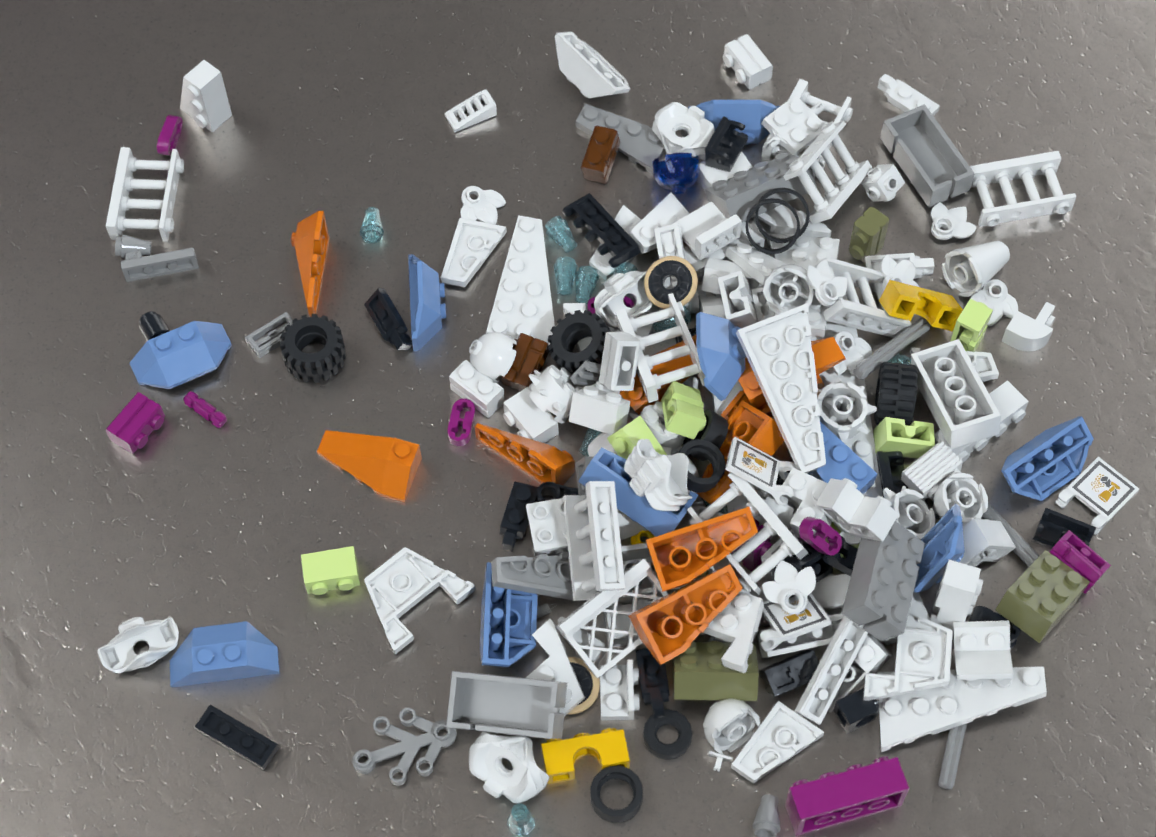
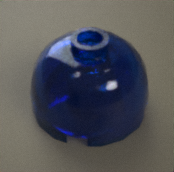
[652,153,700,195]

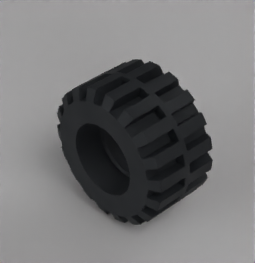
[548,310,611,375]
[280,314,346,383]
[874,362,918,426]

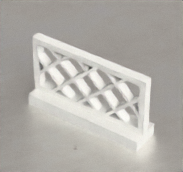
[555,559,669,678]

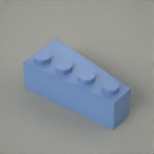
[807,422,877,494]
[578,448,698,537]

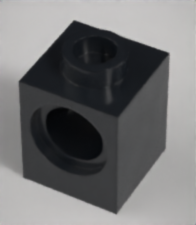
[833,688,879,734]

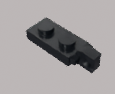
[364,288,413,351]
[500,481,538,552]
[636,649,670,719]

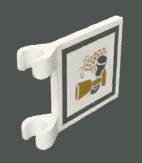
[725,436,797,506]
[1055,457,1139,535]
[760,593,831,651]

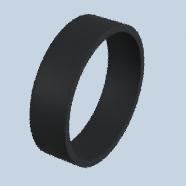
[755,188,810,243]
[746,198,800,254]

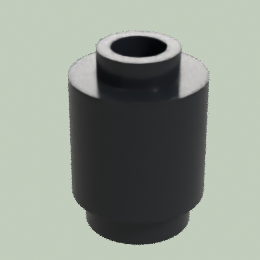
[139,311,170,341]

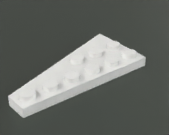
[486,215,555,354]
[767,233,840,337]
[736,303,826,473]
[877,667,1046,752]

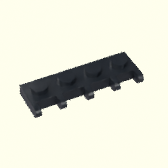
[562,193,641,268]

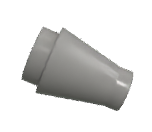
[115,235,151,258]
[752,795,781,837]

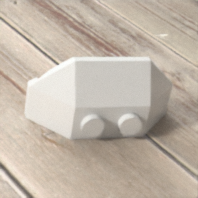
[555,32,631,98]

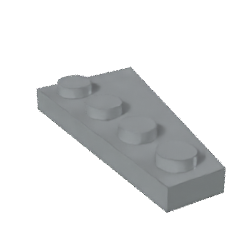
[576,104,665,175]
[491,553,587,602]

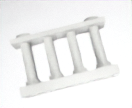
[761,79,853,179]
[783,120,872,224]
[106,147,184,242]
[970,151,1076,227]
[814,257,911,338]
[615,293,706,403]
[687,472,808,595]
[563,481,625,601]

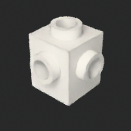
[861,164,905,202]

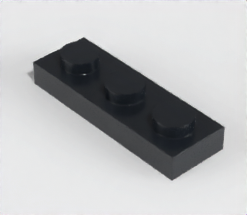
[194,704,279,770]

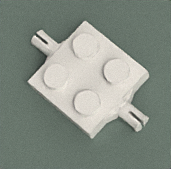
[761,95,826,156]

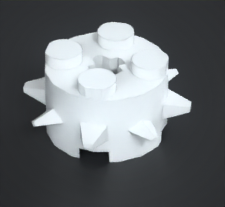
[527,365,583,424]
[817,377,877,444]
[629,401,686,455]
[883,486,936,540]

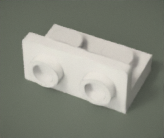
[600,659,639,720]

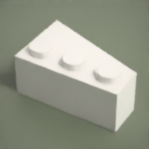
[180,60,232,133]
[930,560,983,648]

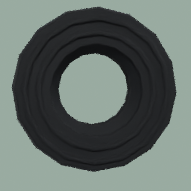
[643,709,693,760]

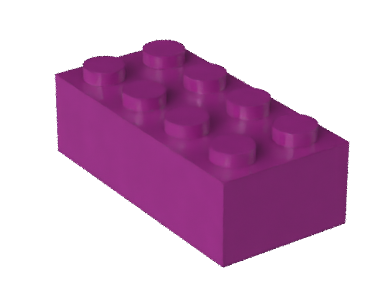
[785,756,909,836]

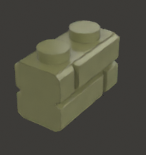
[849,207,889,263]

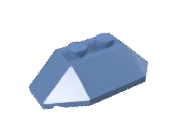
[688,100,780,145]
[408,254,446,351]
[696,312,746,401]
[129,321,232,389]
[1001,416,1094,501]
[913,503,964,593]
[480,562,538,667]
[170,621,280,688]

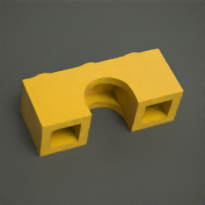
[879,280,963,331]
[541,728,630,784]

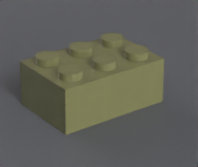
[995,550,1090,643]
[673,641,759,701]

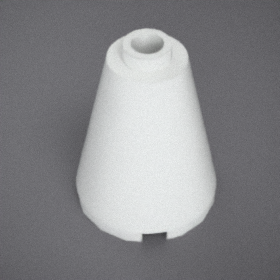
[942,241,1010,297]

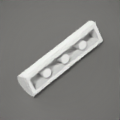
[794,615,868,725]

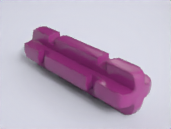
[183,391,227,428]

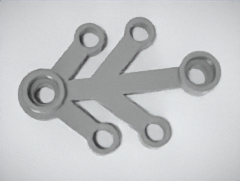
[352,708,457,786]

